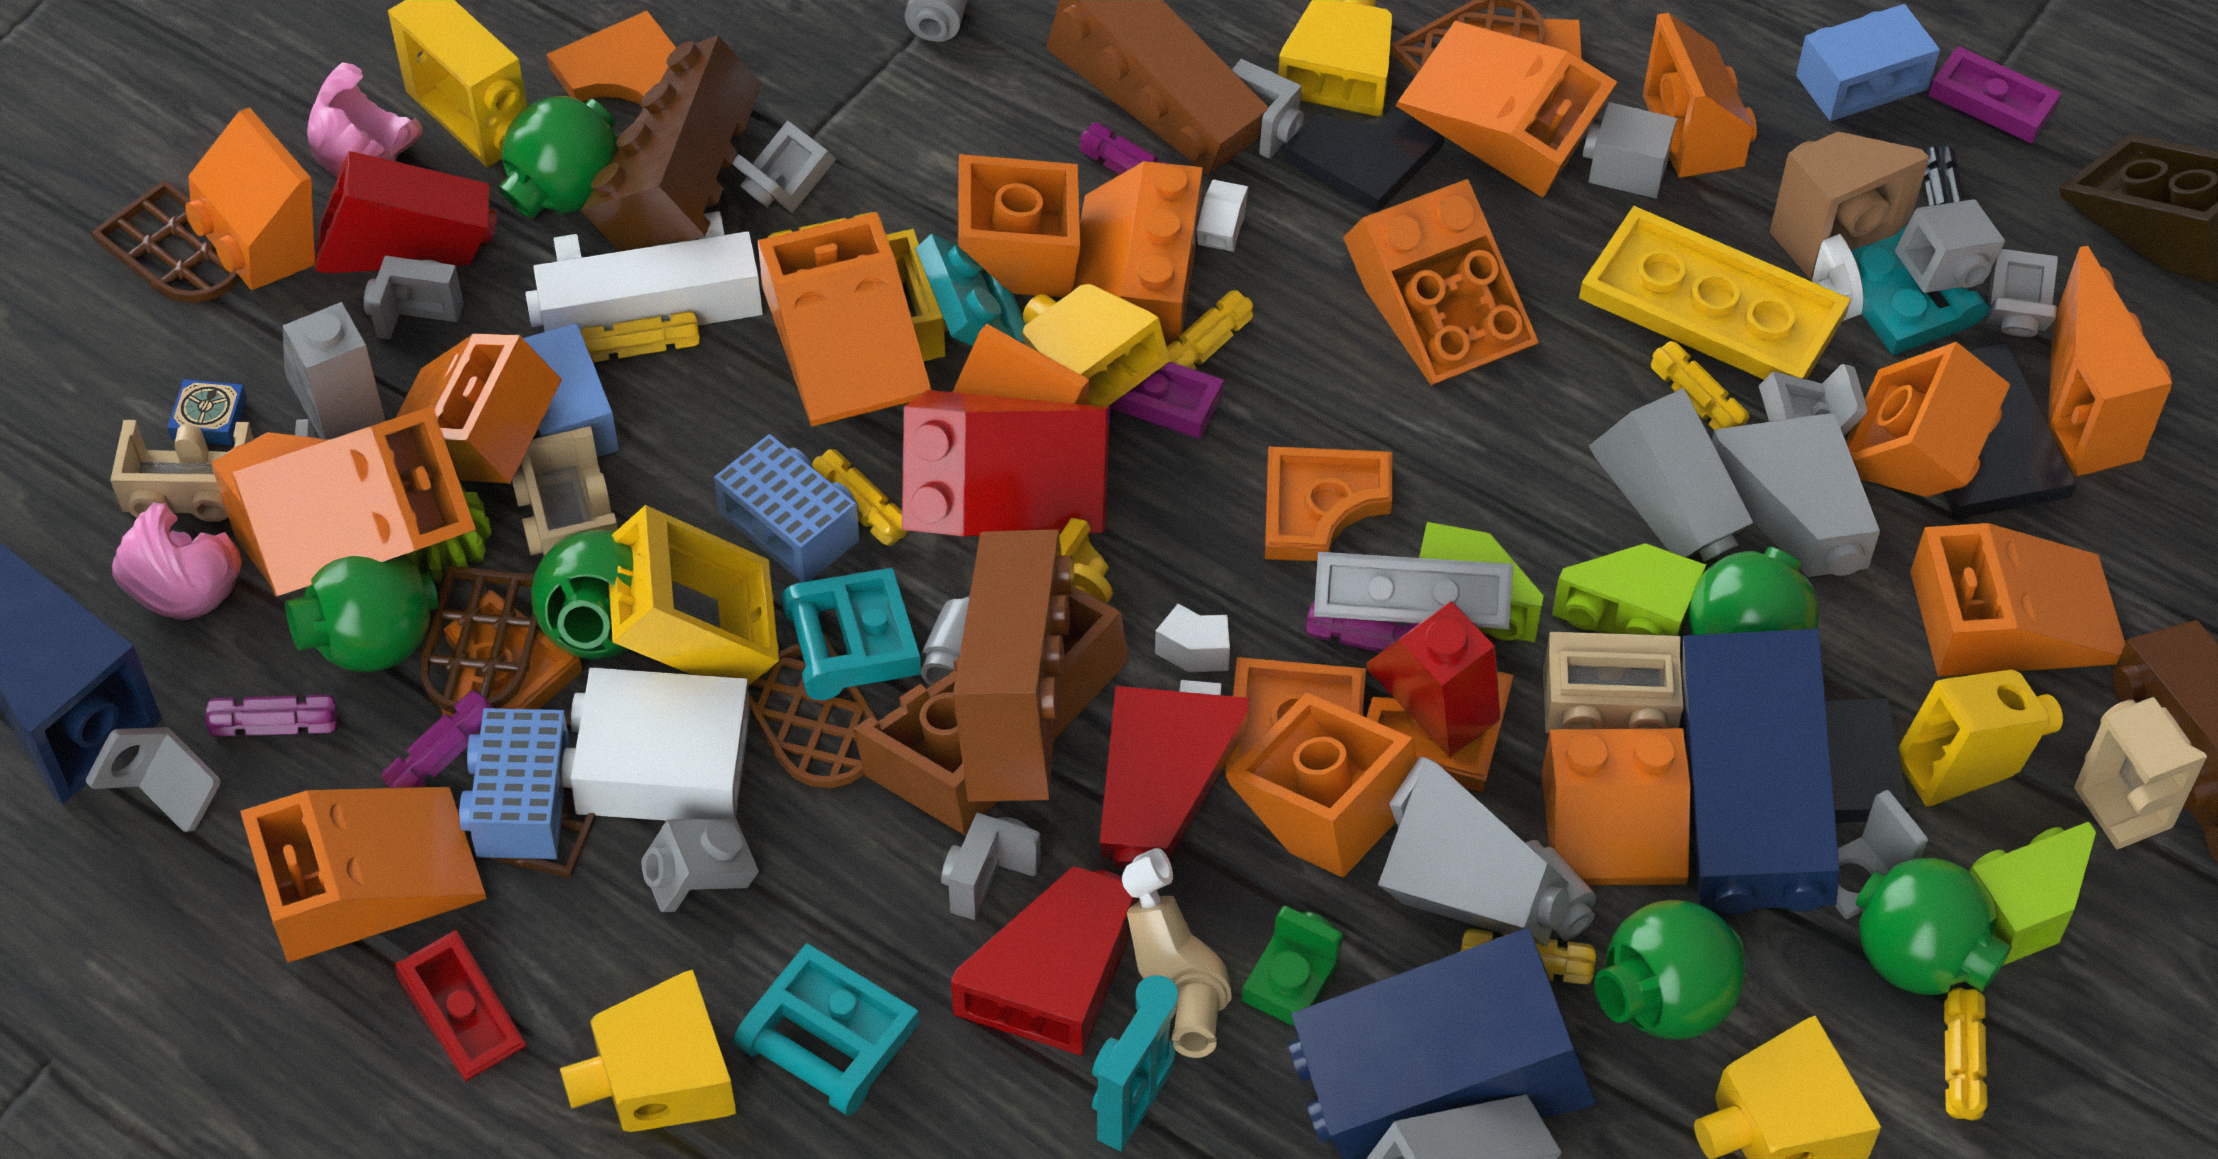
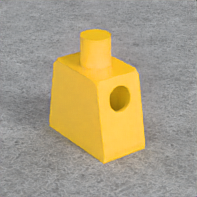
[1278,0,1392,117]
[1021,284,1170,407]
[1898,669,2063,807]
[559,969,736,1132]
[1694,1015,1881,1159]

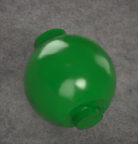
[498,96,619,220]
[531,530,633,660]
[1688,547,1820,635]
[285,555,438,672]
[1855,858,2012,995]
[1594,900,1745,1040]

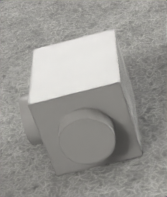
[1583,102,1677,199]
[1895,199,2005,293]

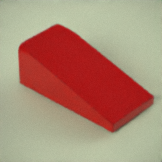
[395,930,526,1082]

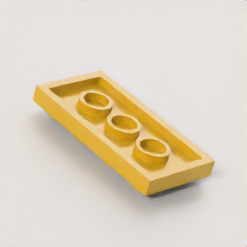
[1579,206,1851,380]

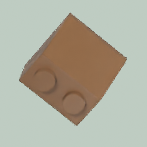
[1769,131,1929,280]

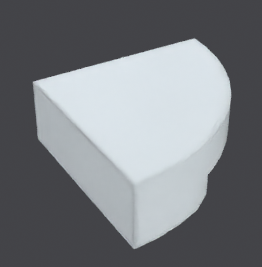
[1812,234,1863,321]

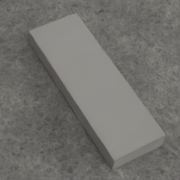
[1314,552,1513,629]

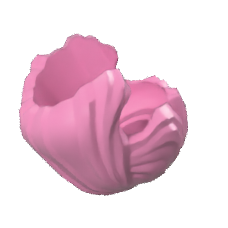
[307,62,423,178]
[112,502,242,621]

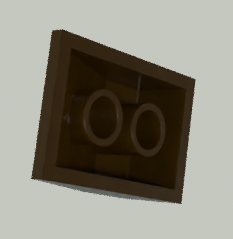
[2059,134,2218,282]

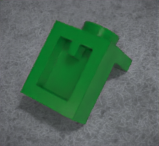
[1241,906,1343,1027]

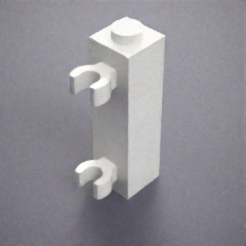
[525,211,763,332]

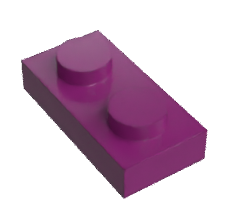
[1928,46,2062,143]
[1108,362,1224,439]

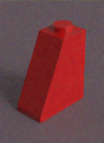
[315,151,497,273]
[1366,601,1501,758]
[1099,686,1249,869]
[951,866,1138,1056]

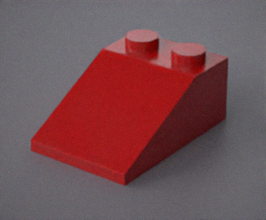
[902,390,1110,536]

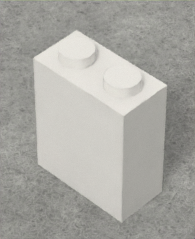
[561,667,750,821]

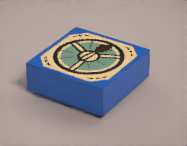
[167,379,247,446]

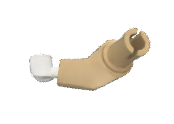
[1122,848,1232,1058]

